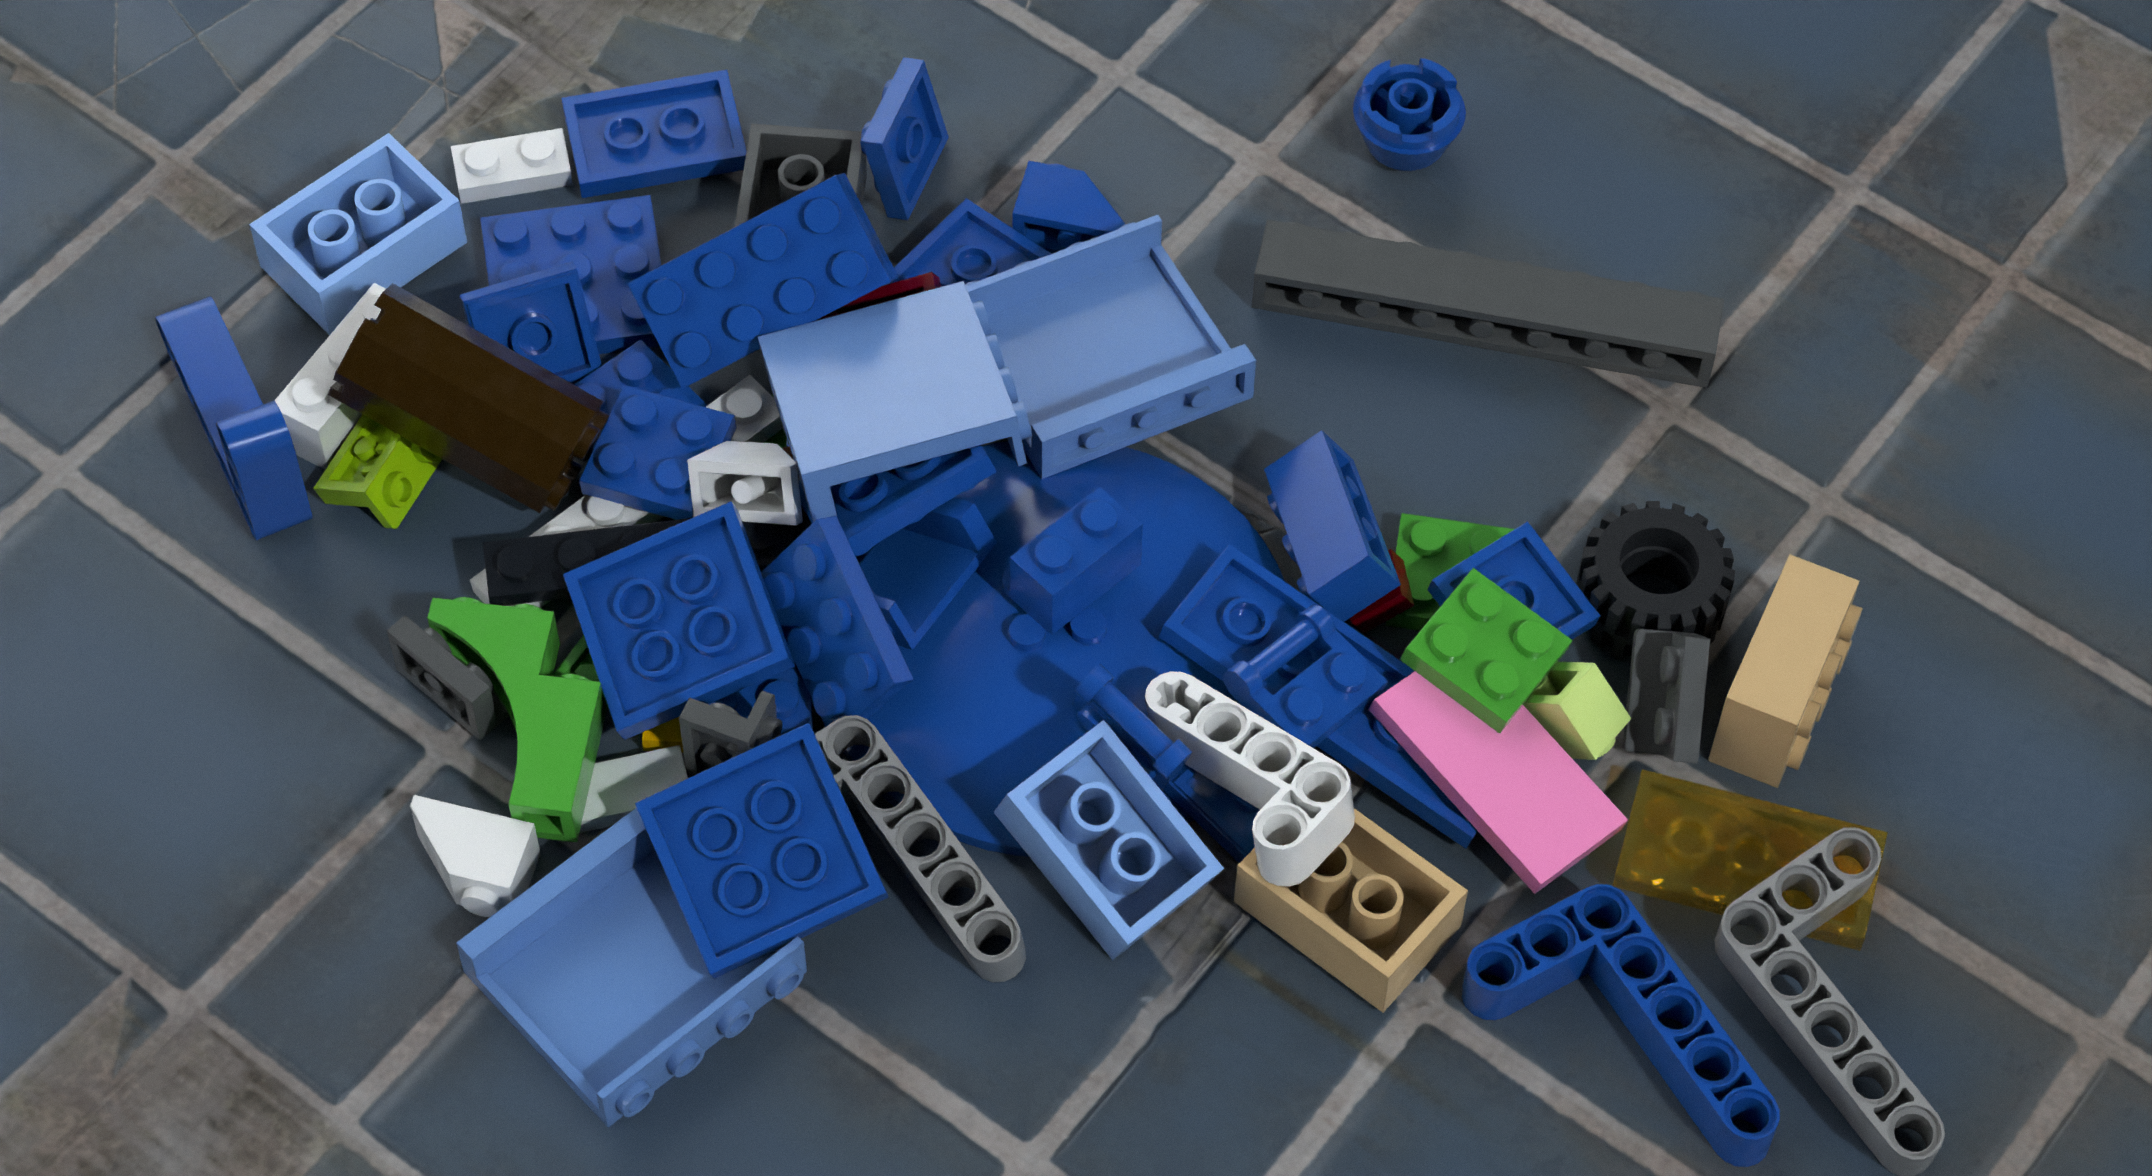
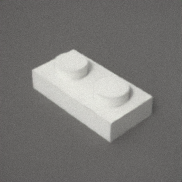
[451,128,573,204]

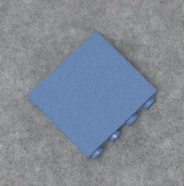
[965,215,1256,479]
[758,281,1032,522]
[456,792,807,1128]

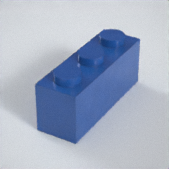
[1264,430,1401,622]

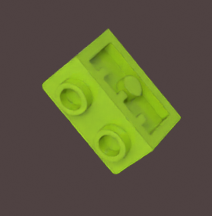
[313,414,442,529]

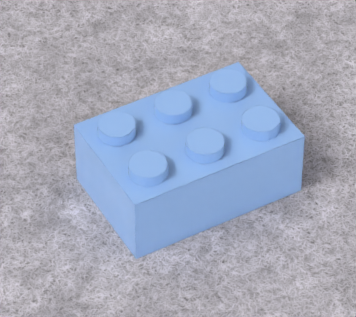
[249,133,467,335]
[994,720,1224,960]

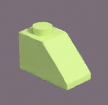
[1524,662,1632,760]

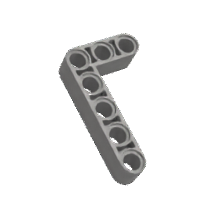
[815,715,1026,982]
[1714,827,1945,1176]

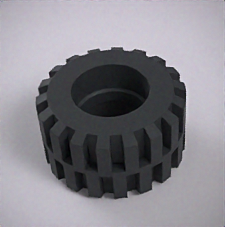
[1576,501,1735,661]

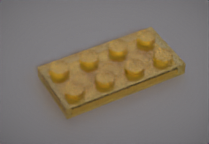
[1612,769,1888,951]

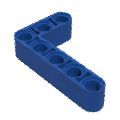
[155,296,313,540]
[1462,884,1780,1167]

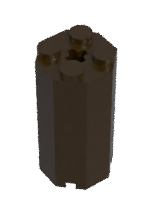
[328,283,610,513]

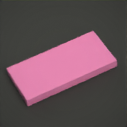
[1369,671,1628,894]

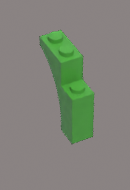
[427,597,606,843]

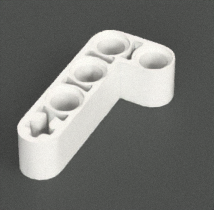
[1145,671,1355,887]

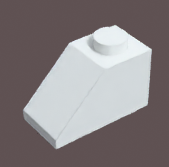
[687,441,803,525]
[410,795,541,917]

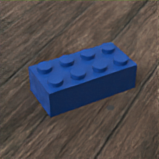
[627,173,899,389]

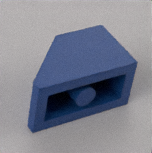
[1012,161,1125,254]

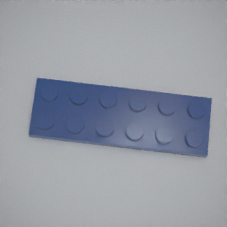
[1159,544,1478,849]

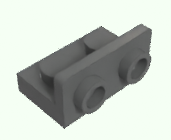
[387,615,509,740]
[1623,628,1710,764]
[679,691,782,778]

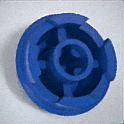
[1353,58,1466,171]

